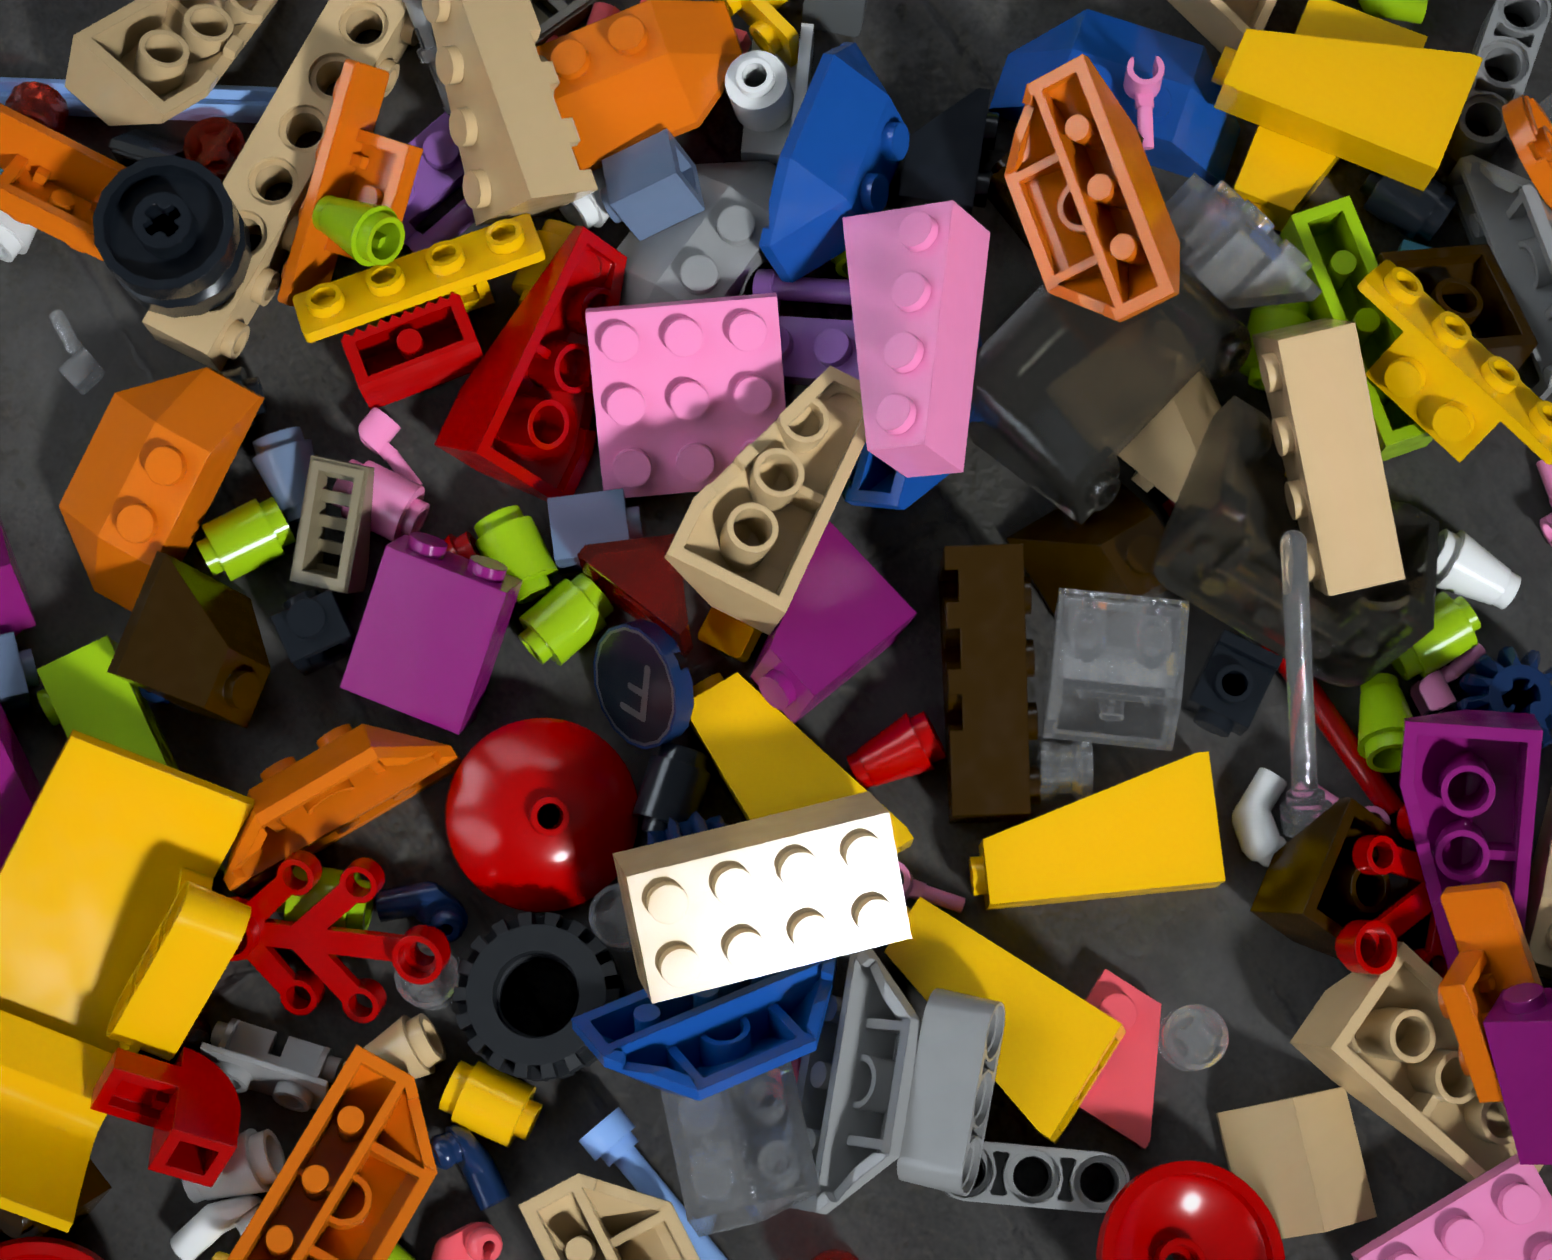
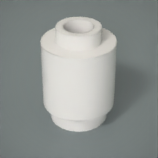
[725,50,794,132]

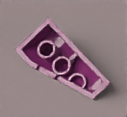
[1399,709,1543,970]

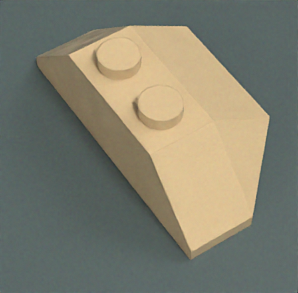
[518,1173,700,1260]

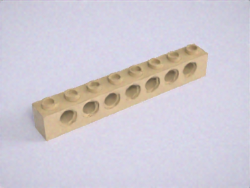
[142,0,419,372]

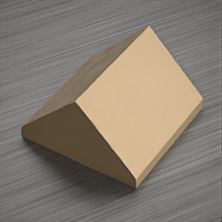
[1216,1087,1377,1239]

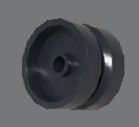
[93,155,252,318]

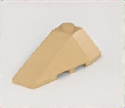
[64,0,278,126]

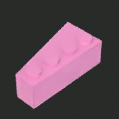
[842,200,990,478]

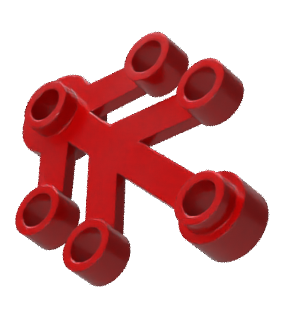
[1335,804,1448,978]
[228,850,451,1023]

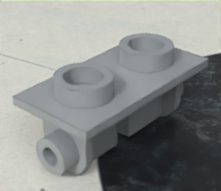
[200,1018,343,1112]

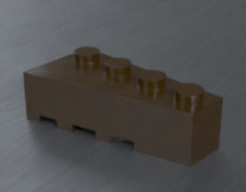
[938,543,1041,824]

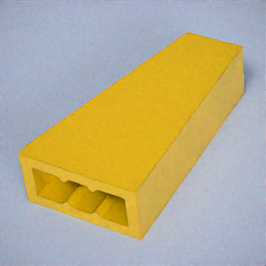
[1224,0,1428,232]
[1211,29,1483,191]
[689,672,914,854]
[969,751,1226,910]
[884,897,1126,1144]

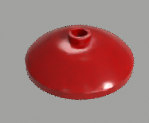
[445,718,639,912]
[1096,1160,1285,1260]

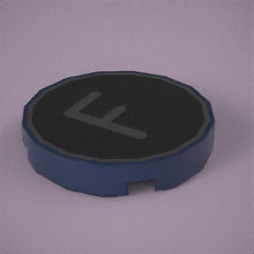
[593,619,694,749]

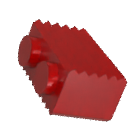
[341,292,484,410]

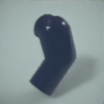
[375,881,468,943]
[430,1125,510,1211]

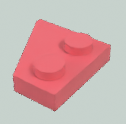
[1078,969,1162,1149]

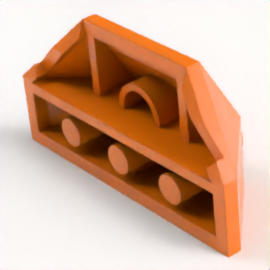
[536,0,743,171]
[1004,54,1180,322]
[59,367,265,612]
[223,723,462,896]
[227,1044,437,1260]

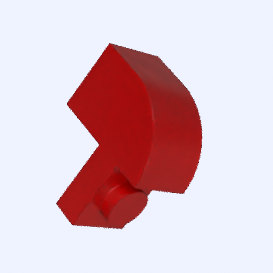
[90,1047,241,1188]

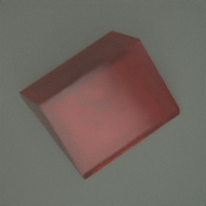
[577,534,693,658]

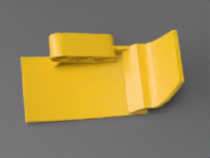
[0,730,254,1233]

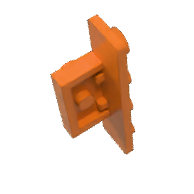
[277,59,423,307]
[0,103,126,261]
[1438,881,1543,1103]

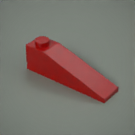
[434,226,627,502]

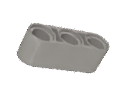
[1446,0,1551,162]
[897,988,1005,1197]
[942,1141,1130,1213]

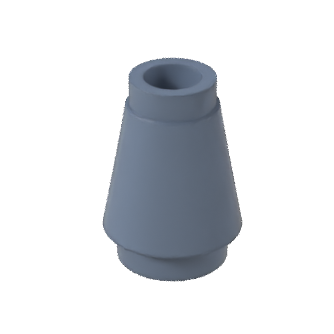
[251,427,314,525]

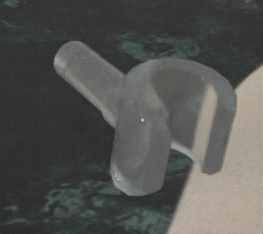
[49,310,105,395]

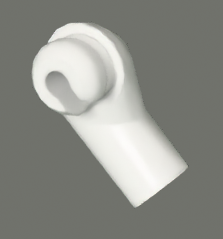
[1232,767,1287,867]
[170,1194,263,1260]

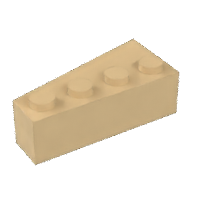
[422,0,598,226]
[1252,318,1405,597]

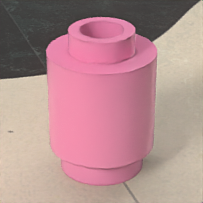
[331,459,430,542]

